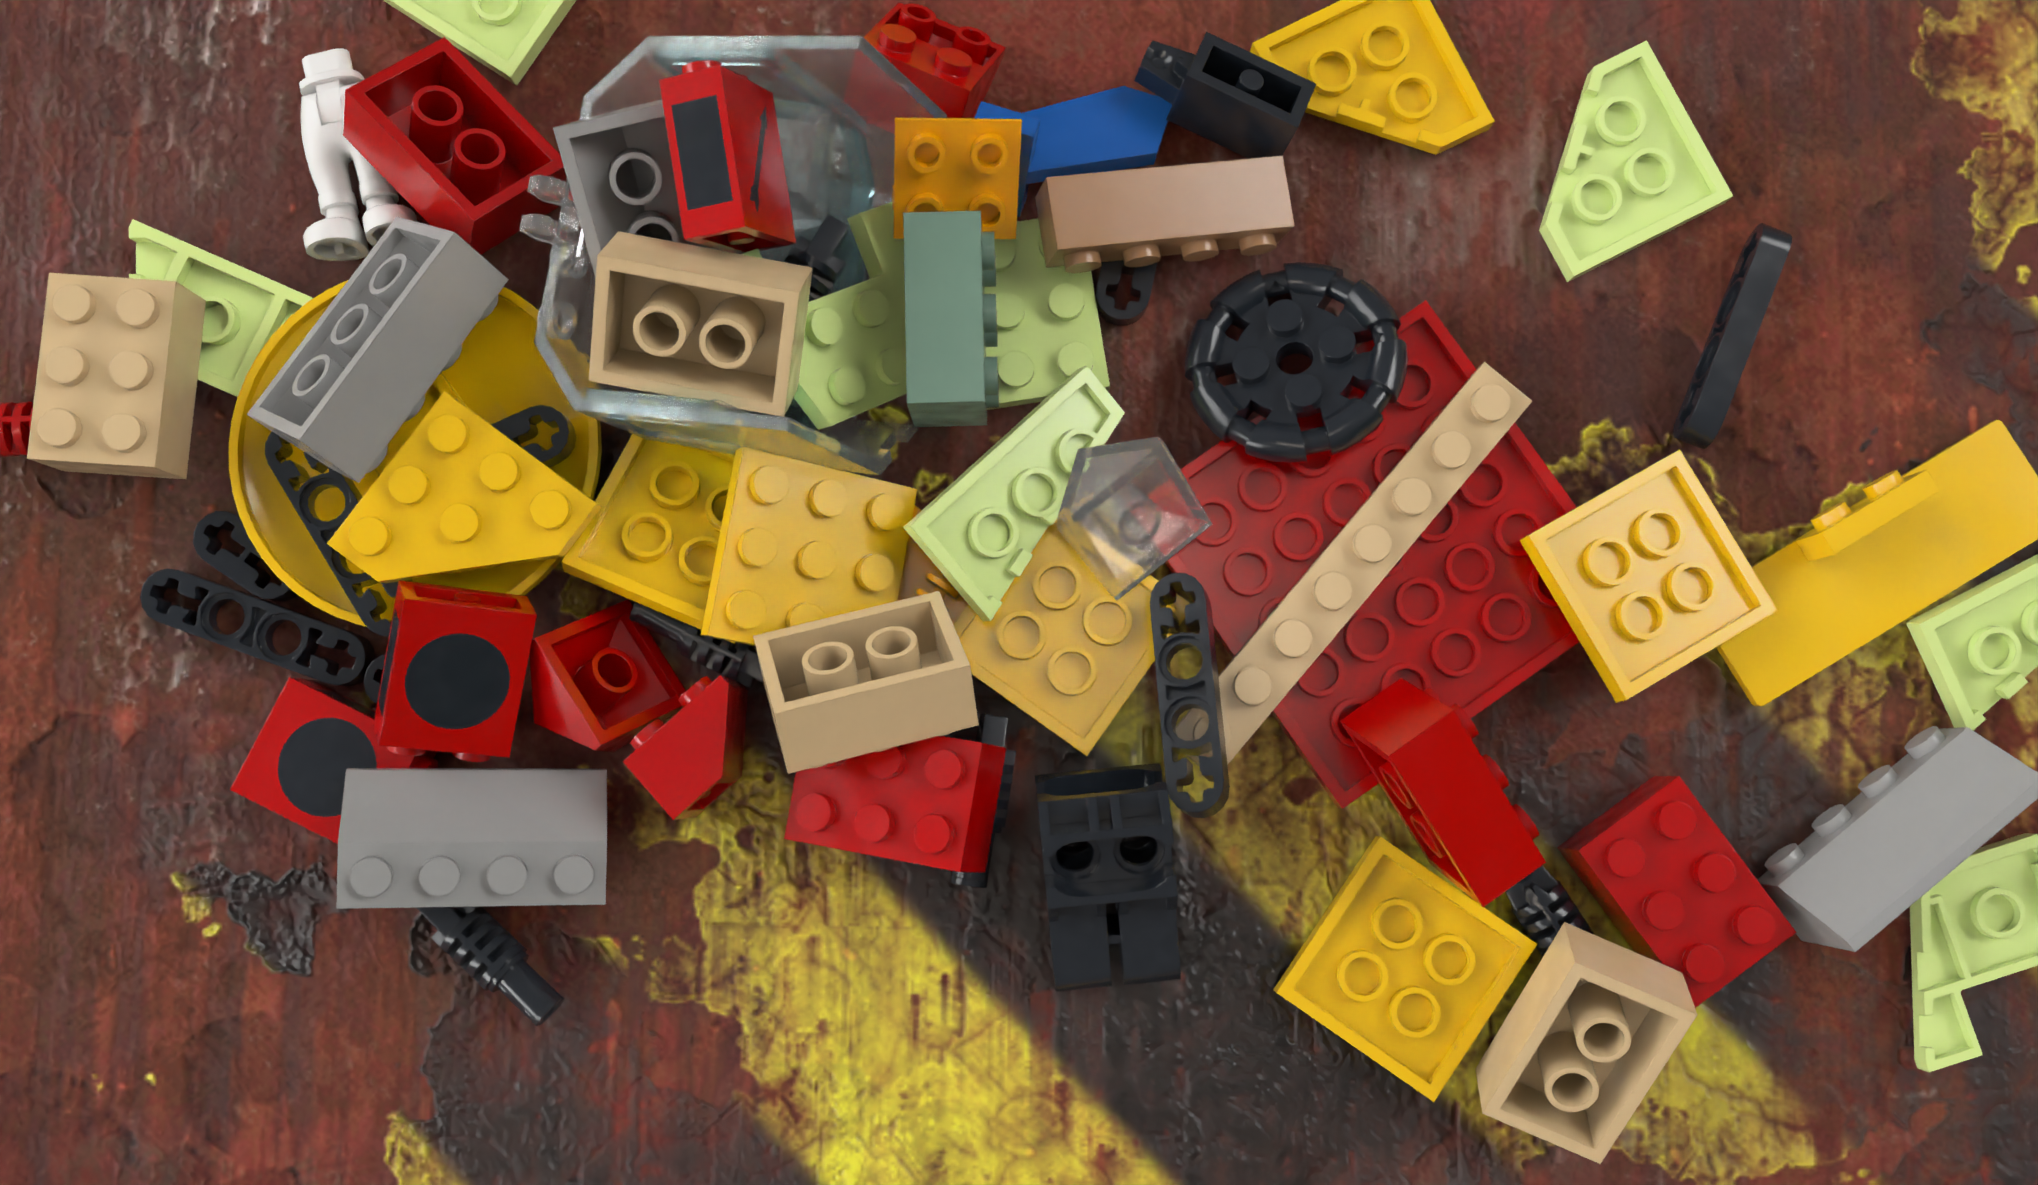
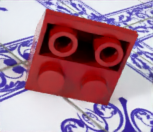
[841,2,1006,131]
[622,675,748,820]

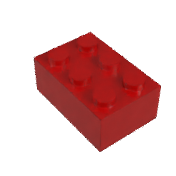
[343,37,567,255]
[1340,678,1546,907]
[784,736,1006,873]
[1557,776,1797,1008]

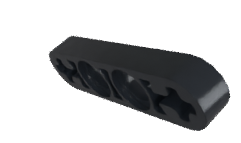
[1673,223,1792,449]
[265,432,413,638]
[140,568,376,687]
[1150,573,1230,818]

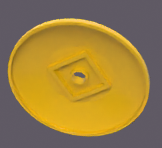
[229,280,602,627]

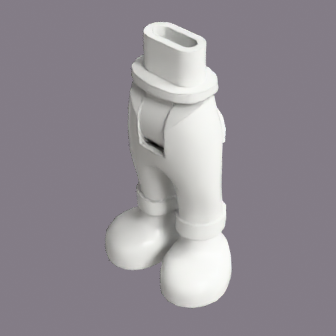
[299,48,417,261]

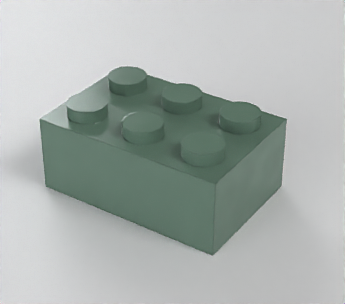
[903,211,999,427]

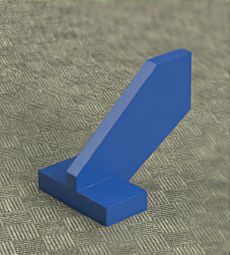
[974,86,1172,217]

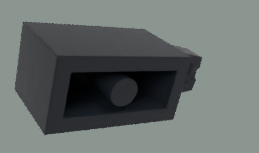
[1134,32,1316,159]

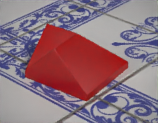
[529,599,686,753]

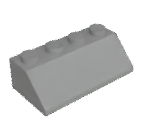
[553,99,717,278]
[247,217,509,483]
[1757,726,2038,952]
[336,768,607,909]

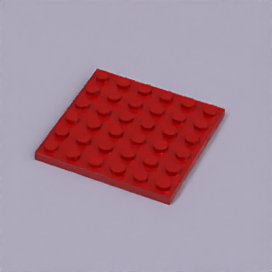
[1127,300,1580,809]

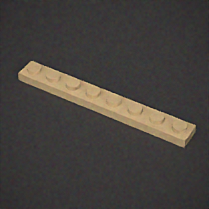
[1176,362,1532,767]

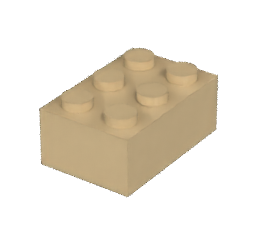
[589,231,813,417]
[27,273,206,479]
[753,591,979,774]
[1475,922,1698,1164]

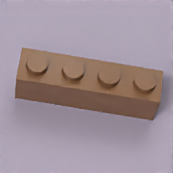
[1035,156,1295,273]

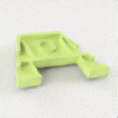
[742,202,907,430]
[1910,833,2038,1072]

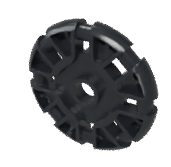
[1185,262,1408,463]

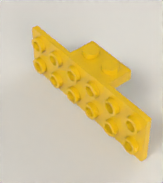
[1716,420,2038,706]

